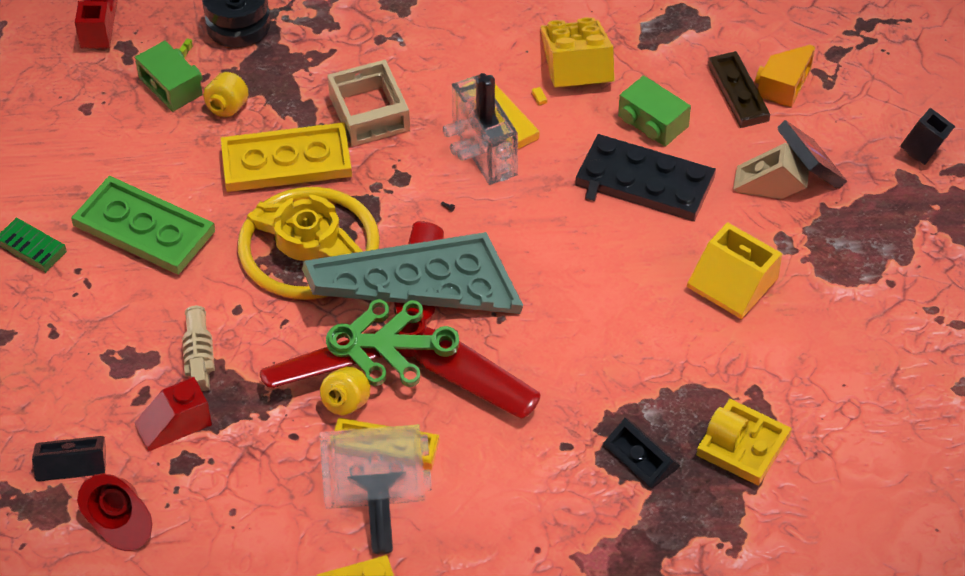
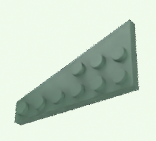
[302,232,524,314]

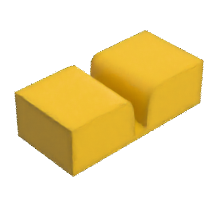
[532,87,548,106]

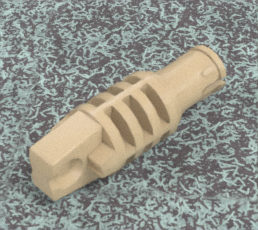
[182,305,215,392]

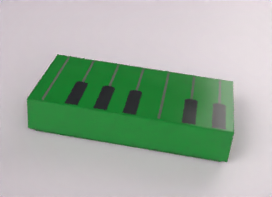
[0,217,67,273]

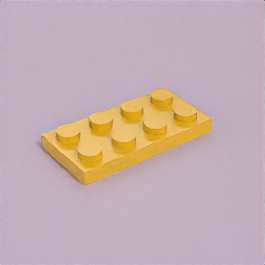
[220,122,352,192]

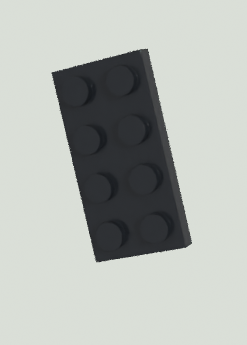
[575,134,716,222]

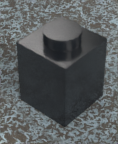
[900,107,956,165]

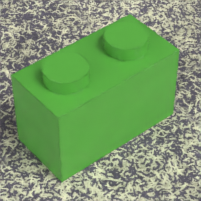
[135,40,203,112]
[618,75,691,147]

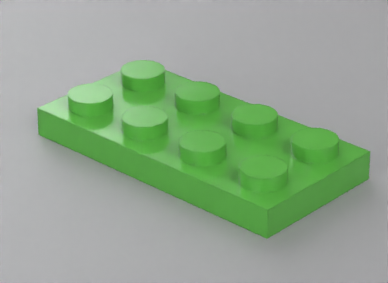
[71,175,215,275]

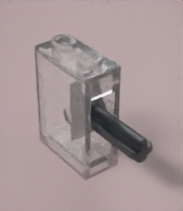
[443,73,518,185]
[319,424,432,555]

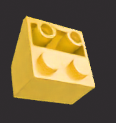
[687,222,782,319]

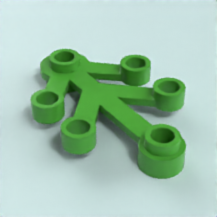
[326,299,459,387]

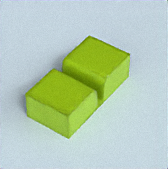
[179,38,193,58]

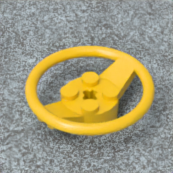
[238,187,380,299]

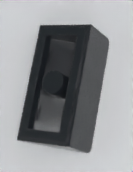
[603,418,680,489]
[32,436,106,481]

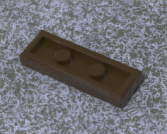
[708,51,770,128]

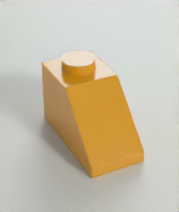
[755,45,816,108]

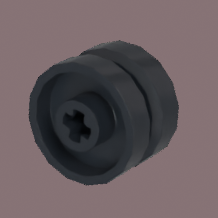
[202,0,271,48]

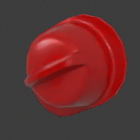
[77,473,153,551]

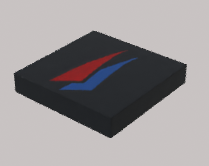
[777,120,847,189]

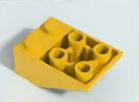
[540,17,615,87]

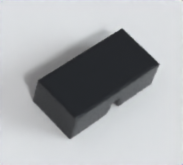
[586,179,601,201]

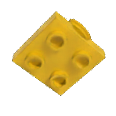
[696,399,792,486]

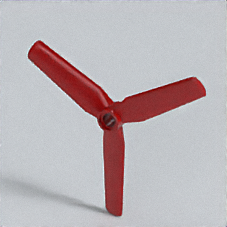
[260,221,541,418]

